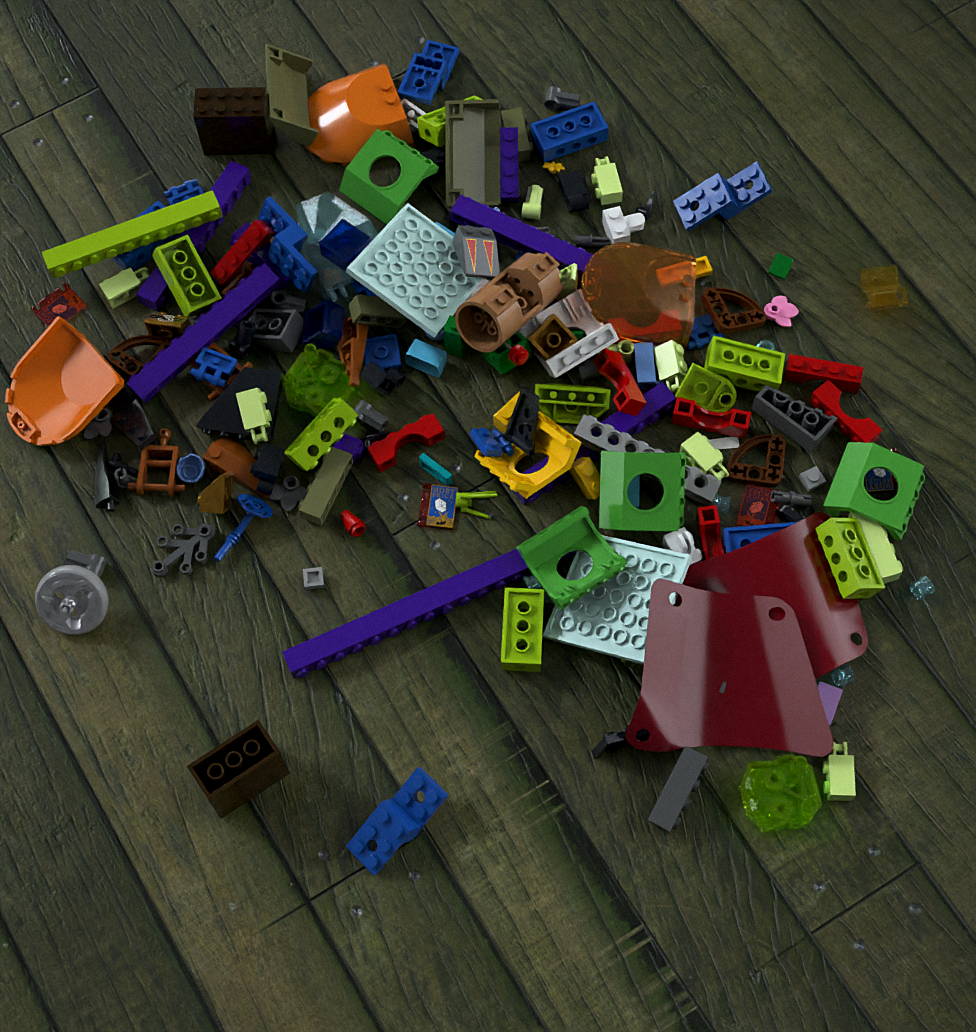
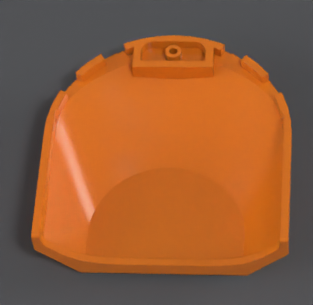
[305,63,415,166]
[5,316,124,446]

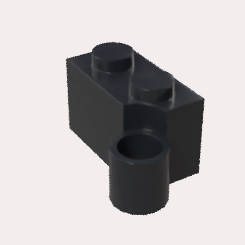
[559,170,592,213]
[360,361,406,396]
[250,443,284,495]

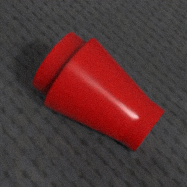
[340,510,366,537]

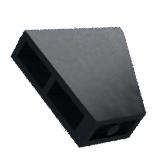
[196,367,284,443]

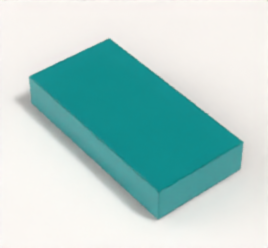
[419,453,453,486]

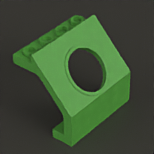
[339,128,439,224]
[823,442,925,540]
[599,451,686,531]
[516,506,628,611]

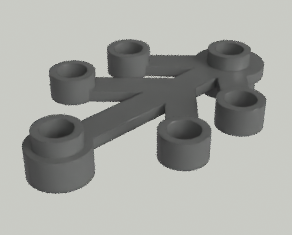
[151,523,215,578]

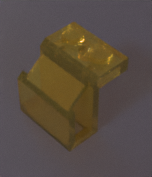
[859,265,908,310]

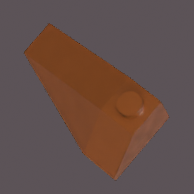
[203,437,278,500]

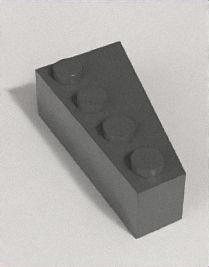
[751,385,837,453]
[648,746,710,832]

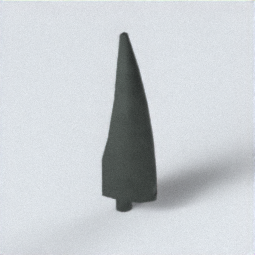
[95,437,121,512]

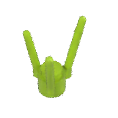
[456,491,498,519]

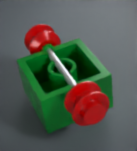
[481,331,532,374]

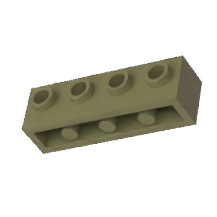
[298,446,353,526]

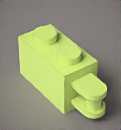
[591,156,623,205]
[99,267,150,309]
[653,340,688,394]
[236,388,272,444]
[680,432,729,482]
[823,742,856,801]

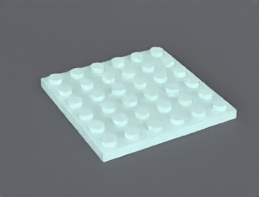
[345,203,482,338]
[543,535,692,664]

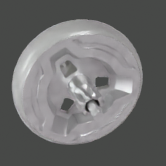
[35,565,109,635]

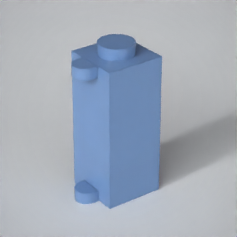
[633,342,661,391]

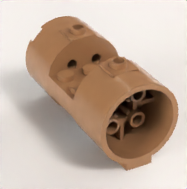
[455,252,563,352]

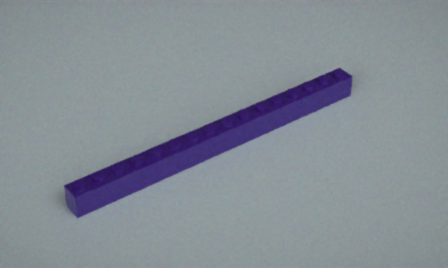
[282,549,577,679]

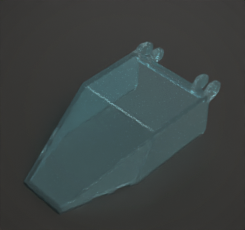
[296,191,378,307]

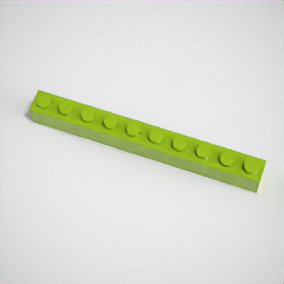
[42,190,223,279]

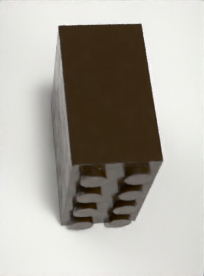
[193,87,274,155]
[187,719,290,819]

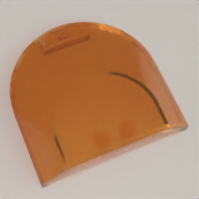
[582,242,696,350]

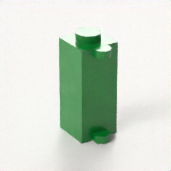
[443,315,468,358]

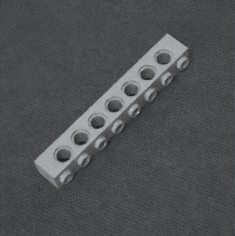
[573,415,721,506]

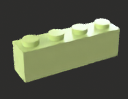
[848,512,903,584]

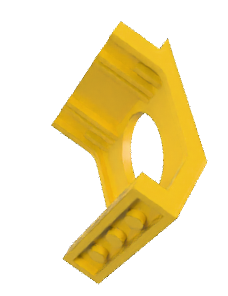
[474,411,582,499]

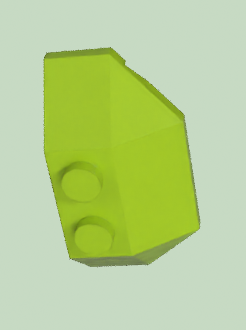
[535,384,611,424]

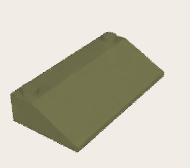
[265,44,319,146]
[445,99,501,210]

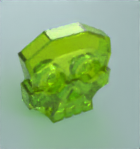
[283,344,356,418]
[739,754,822,834]

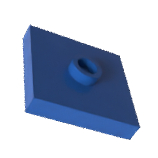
[363,334,402,371]

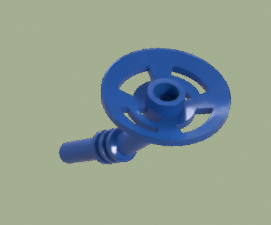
[214,494,273,562]

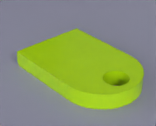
[675,363,736,412]

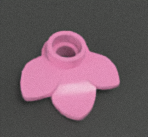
[764,296,799,327]

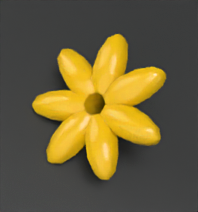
[542,161,565,174]

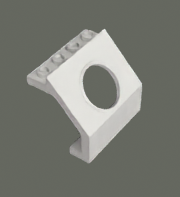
[520,289,620,378]

